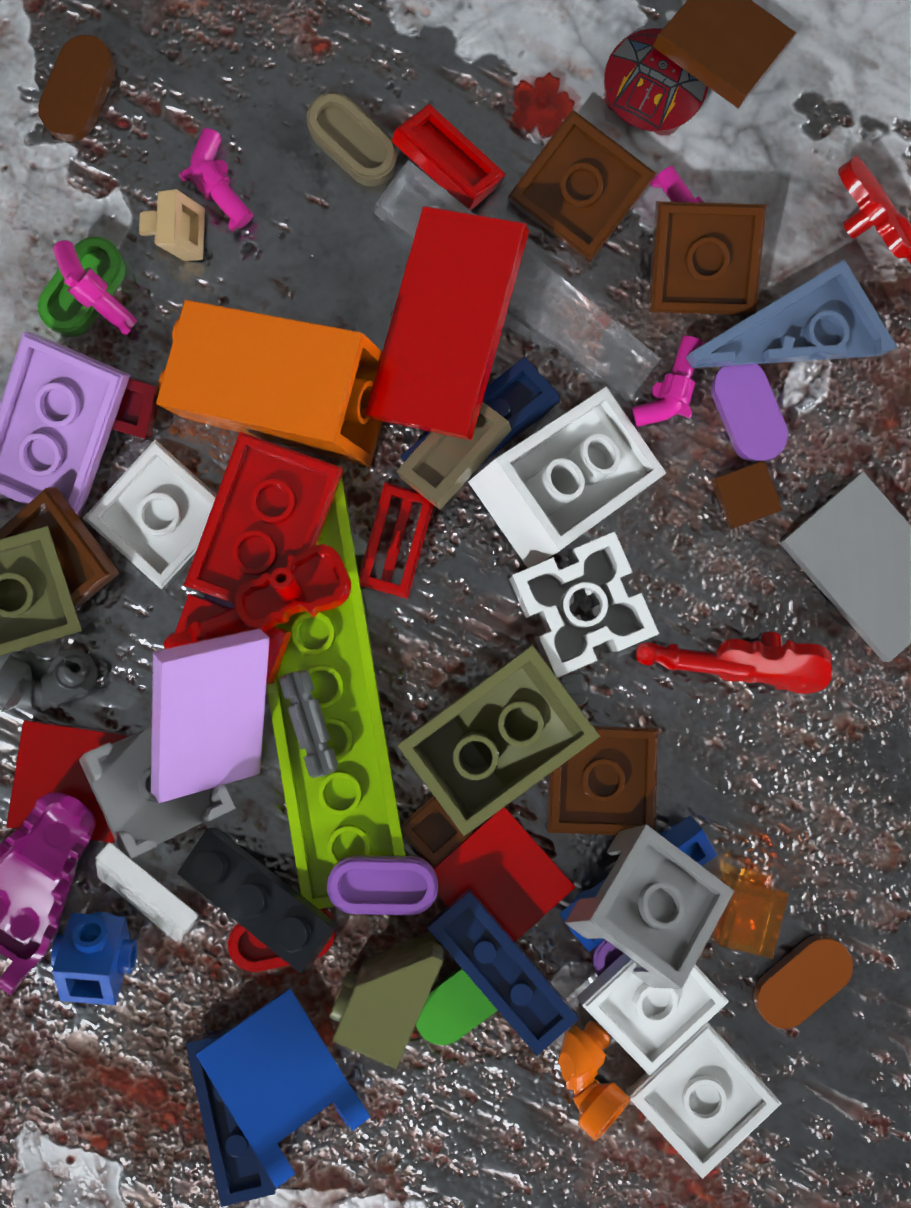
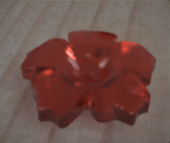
[512,73,575,139]

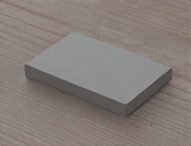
[779,472,911,662]

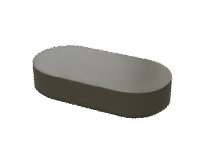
[307,92,398,187]

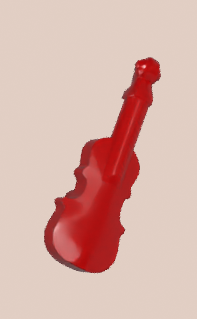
[838,155,911,265]
[163,544,351,649]
[636,632,832,694]

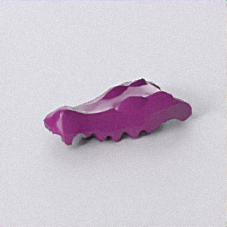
[0,792,96,996]

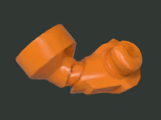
[558,1021,631,1141]

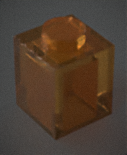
[711,867,789,959]

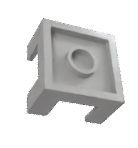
[79,727,236,859]
[565,824,734,989]

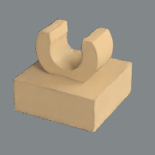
[139,189,205,261]

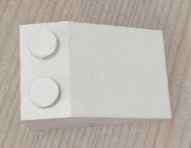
[468,386,666,568]

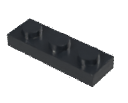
[177,828,339,973]

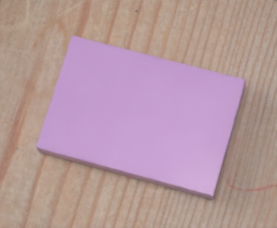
[0,332,130,519]
[151,629,269,803]

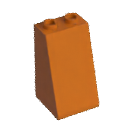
[156,300,383,467]

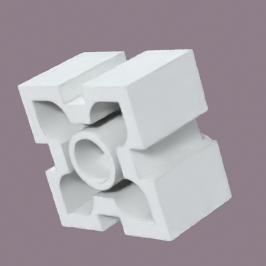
[509,531,659,678]

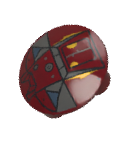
[604,28,708,136]

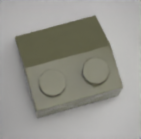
[329,932,443,1069]

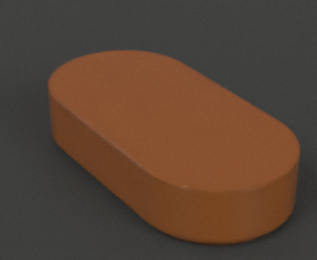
[753,935,853,1029]

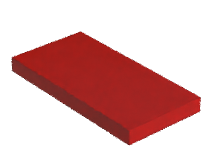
[365,206,529,441]

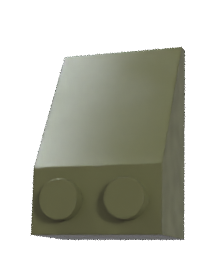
[0,526,82,656]
[397,645,600,836]

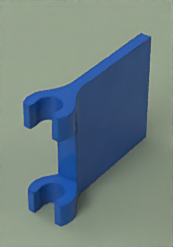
[195,988,370,1188]

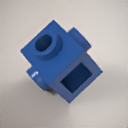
[51,912,137,1005]

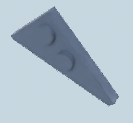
[686,259,897,368]

